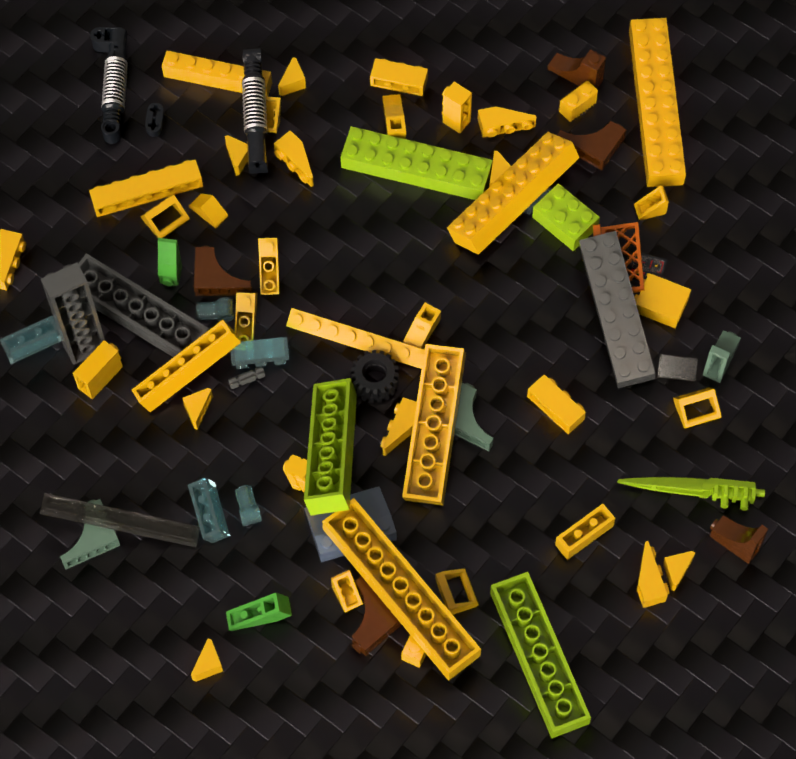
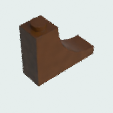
[547,49,606,89]
[557,121,626,170]
[194,246,252,296]
[710,515,768,564]
[352,577,401,656]

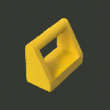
[140,195,190,238]
[673,387,721,428]
[435,568,479,615]

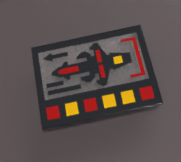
[629,253,667,278]

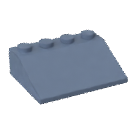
[304,486,397,562]

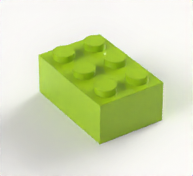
[532,183,600,251]

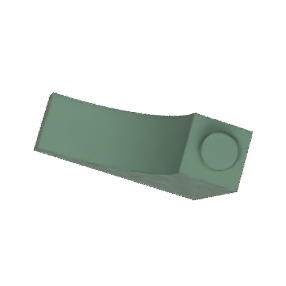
[703,330,741,383]
[454,383,493,451]
[60,499,120,570]

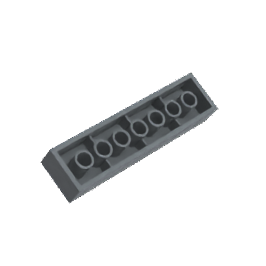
[579,231,655,388]
[78,253,209,357]
[41,263,105,365]

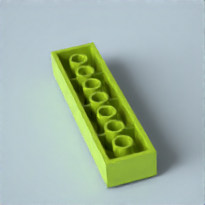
[341,126,493,200]
[304,378,357,516]
[490,572,591,739]

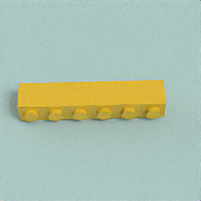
[162,51,272,96]
[89,159,203,217]
[132,320,241,412]

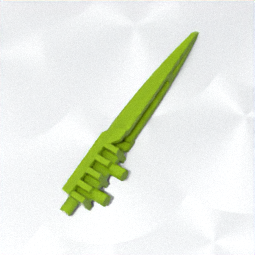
[617,477,765,511]

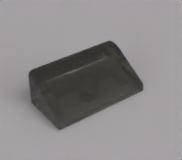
[657,354,698,381]

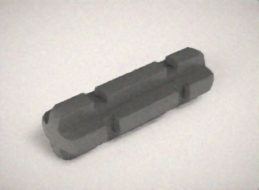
[228,367,265,389]

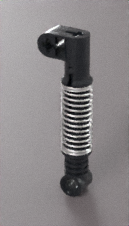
[90,27,128,144]
[242,48,268,174]

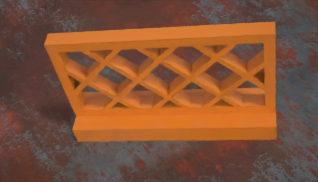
[593,222,645,293]

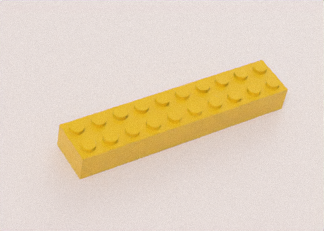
[629,18,686,187]
[322,498,481,681]

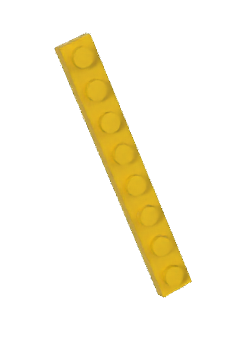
[286,308,425,369]

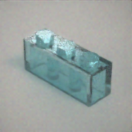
[0,316,62,364]
[230,337,289,369]
[188,478,230,543]

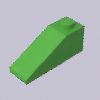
[158,238,182,286]
[226,593,292,631]

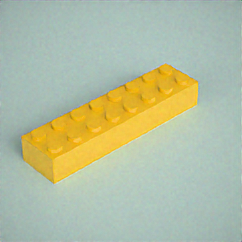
[447,132,580,255]
[402,344,466,506]

